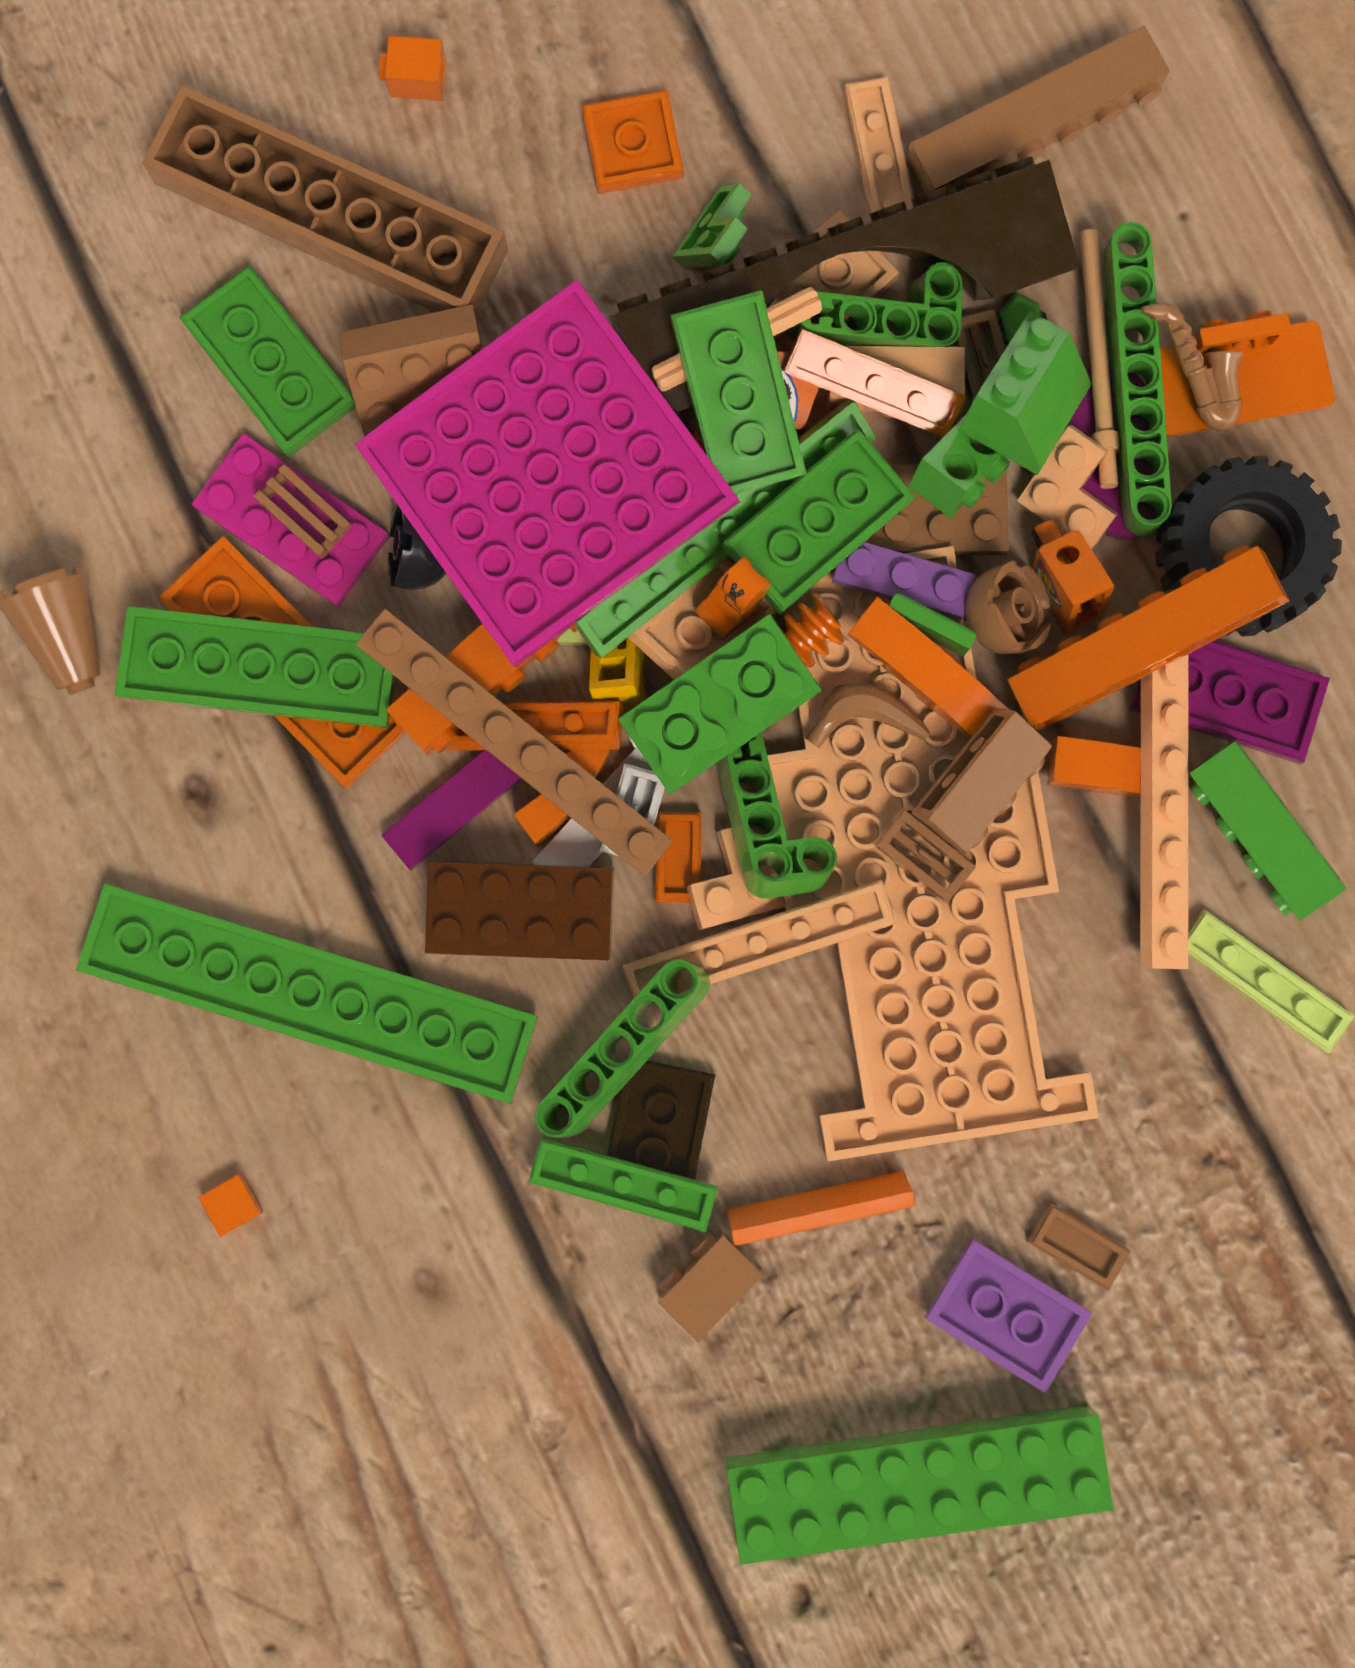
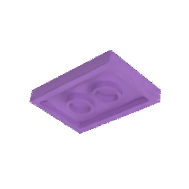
[924,1238,1092,1393]

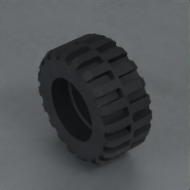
[1155,455,1342,637]

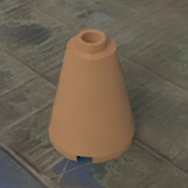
[0,565,100,695]

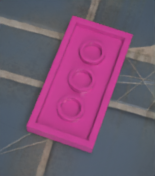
[191,433,390,608]

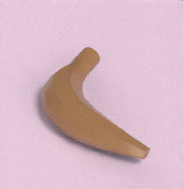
[805,683,930,749]

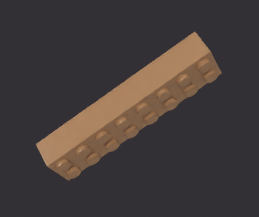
[142,85,508,316]

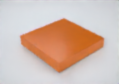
[582,89,684,194]

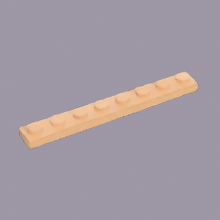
[1140,655,1188,969]

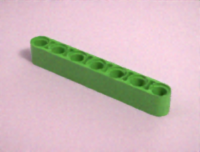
[1103,222,1172,536]

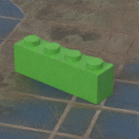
[1188,738,1346,921]

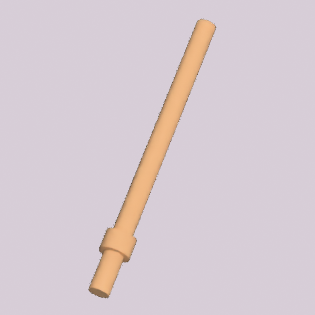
[1080,229,1120,489]

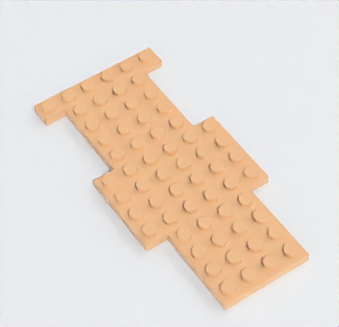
[767,546,1099,1161]

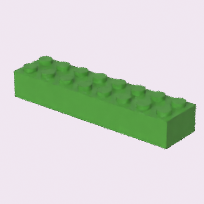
[725,1405,1114,1565]

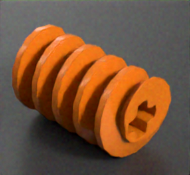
[783,592,844,668]

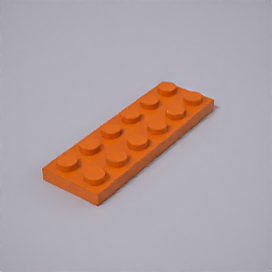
[158,536,406,790]

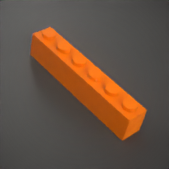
[1007,545,1290,730]

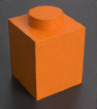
[379,35,446,101]

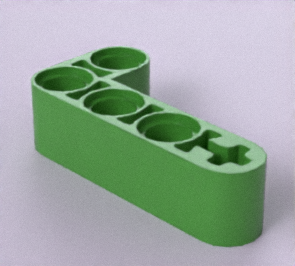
[784,262,962,347]
[716,733,837,899]

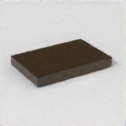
[607,1056,716,1179]

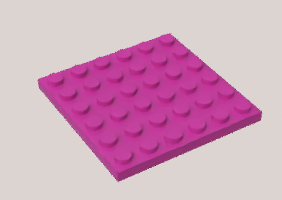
[354,279,740,667]

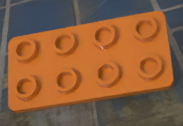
[1160,310,1335,437]

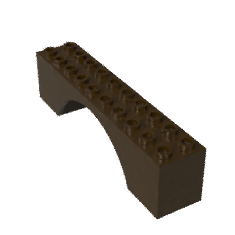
[609,156,1080,413]

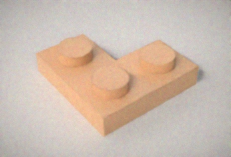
[1017,425,1118,550]
[687,824,785,931]

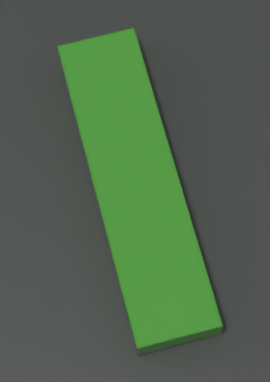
[528,1137,718,1232]

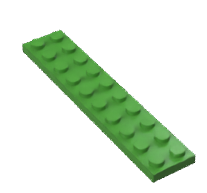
[76,884,538,1104]

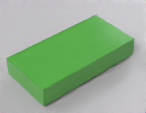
[889,593,977,657]

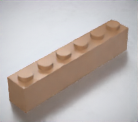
[906,25,1170,195]

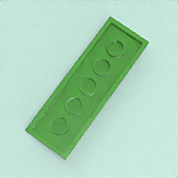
[115,606,395,729]

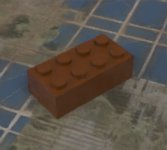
[425,861,614,961]

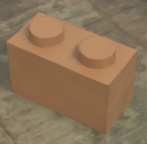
[658,1231,763,1342]

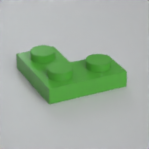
[672,183,752,268]

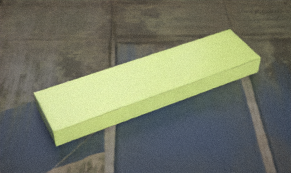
[1188,910,1355,1053]

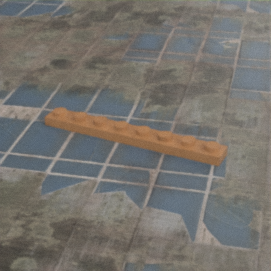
[355,609,673,877]

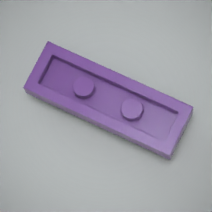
[832,542,976,620]

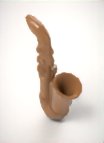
[1141,303,1244,431]

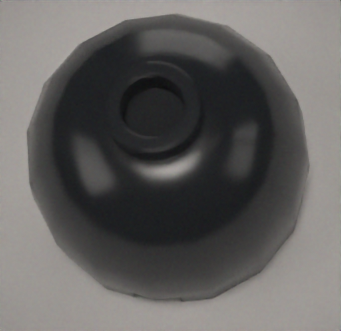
[388,503,447,590]

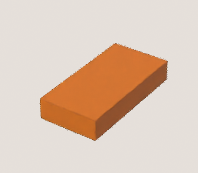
[655,812,702,903]

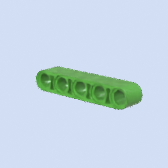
[535,959,710,1138]

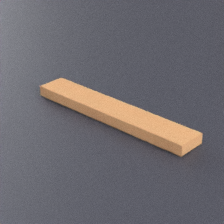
[623,880,897,999]

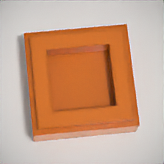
[198,1173,263,1237]

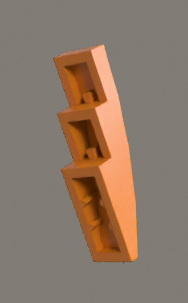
[847,597,1009,739]

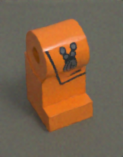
[695,556,772,641]

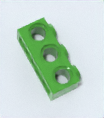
[908,415,1010,519]

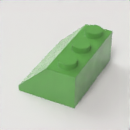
[959,311,1092,475]

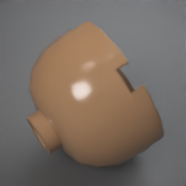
[965,561,1051,654]

